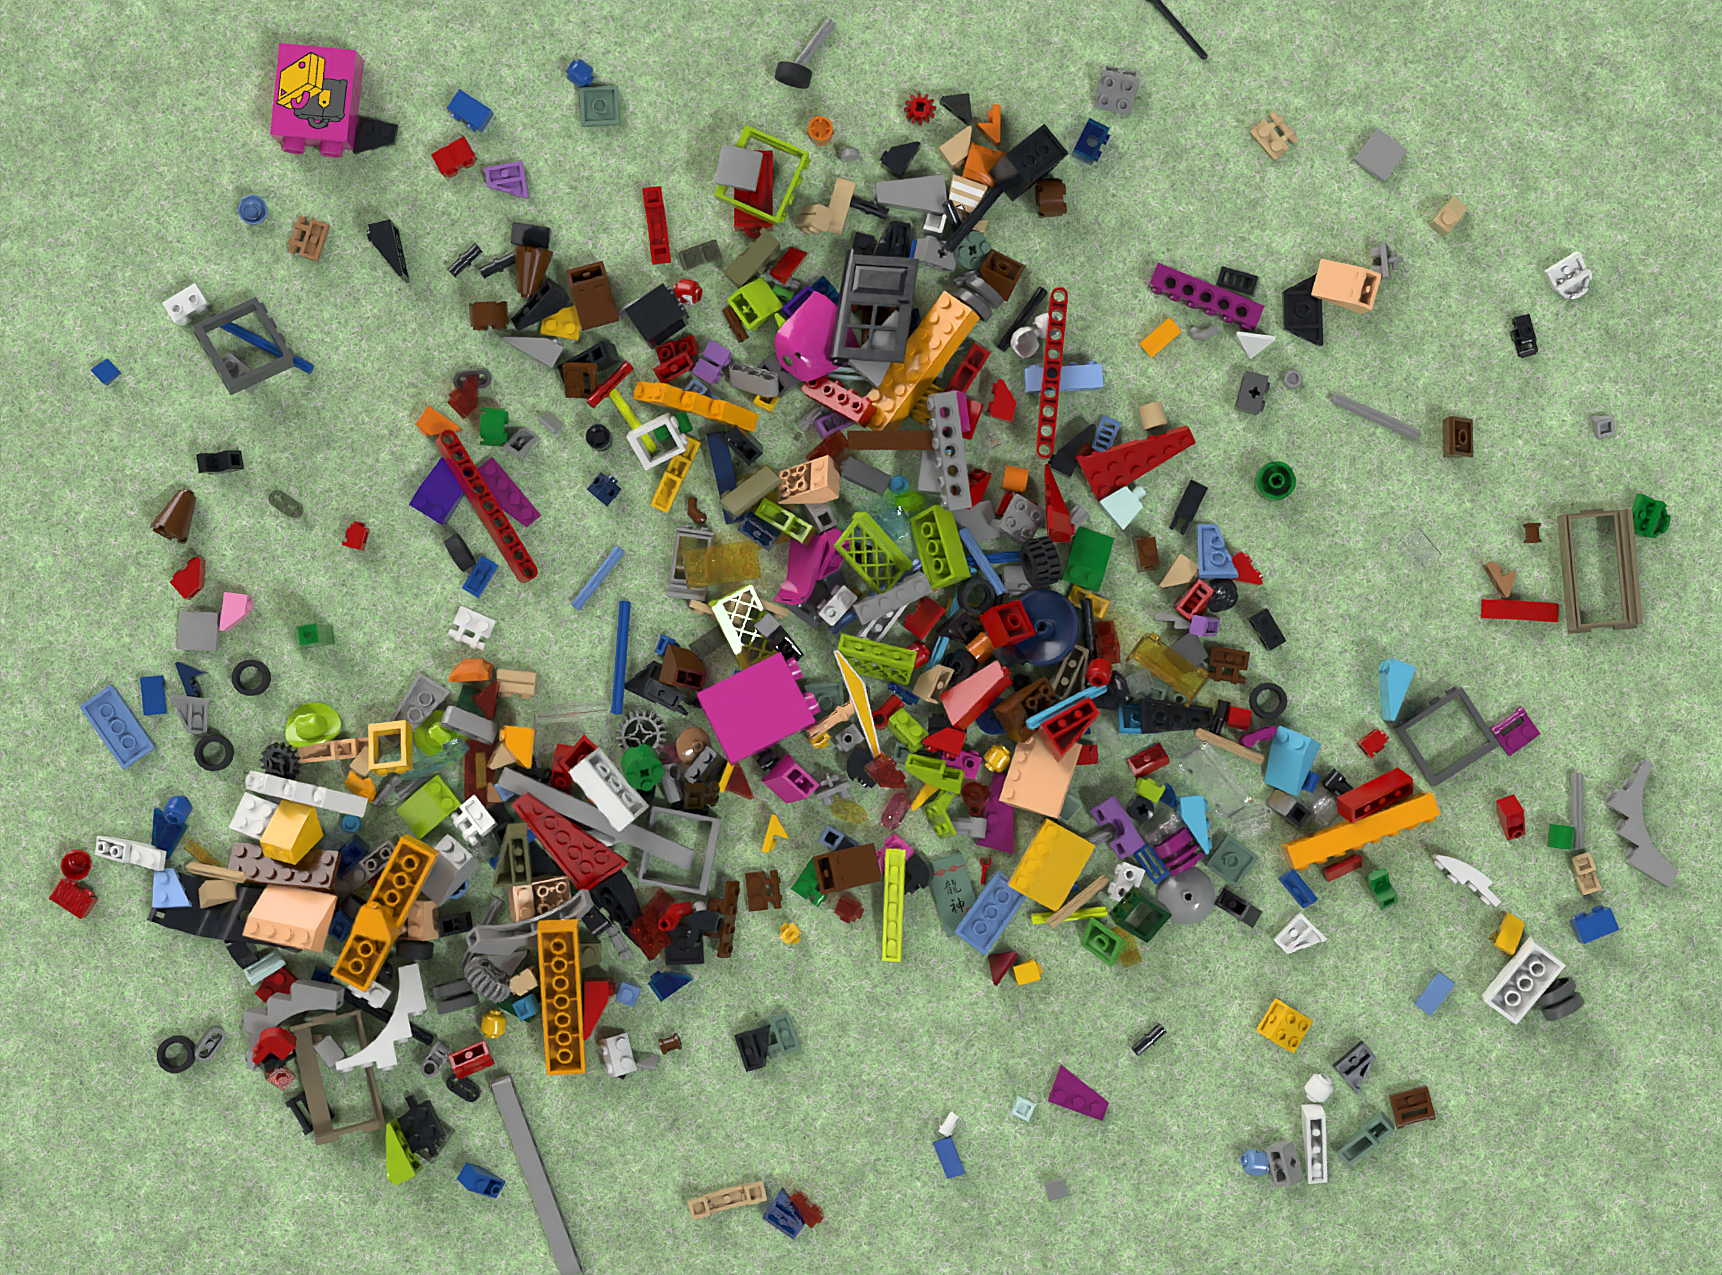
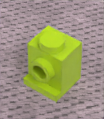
[1134,777,1166,804]

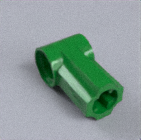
[653,412,693,442]

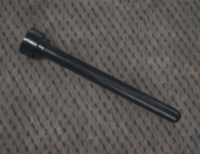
[1145,0,1208,60]

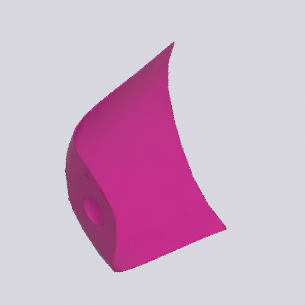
[774,291,859,381]
[773,534,827,605]

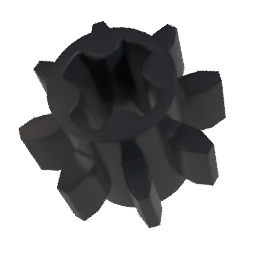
[756,748,780,771]

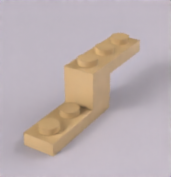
[689,593,790,628]

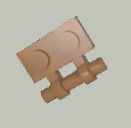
[287,216,330,262]

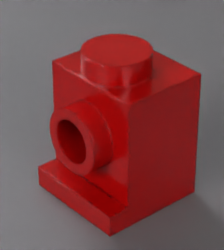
[342,521,370,551]
[1357,729,1389,758]

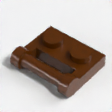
[563,362,598,398]
[1389,1086,1436,1129]

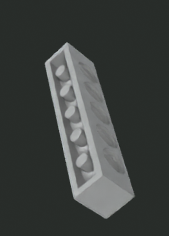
[927,391,972,511]

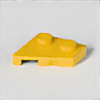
[540,306,581,341]

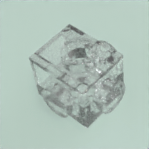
[468,831,499,862]

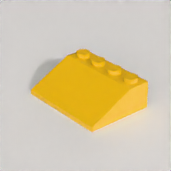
[1007,817,1096,912]

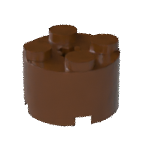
[1035,177,1067,218]
[469,301,509,331]

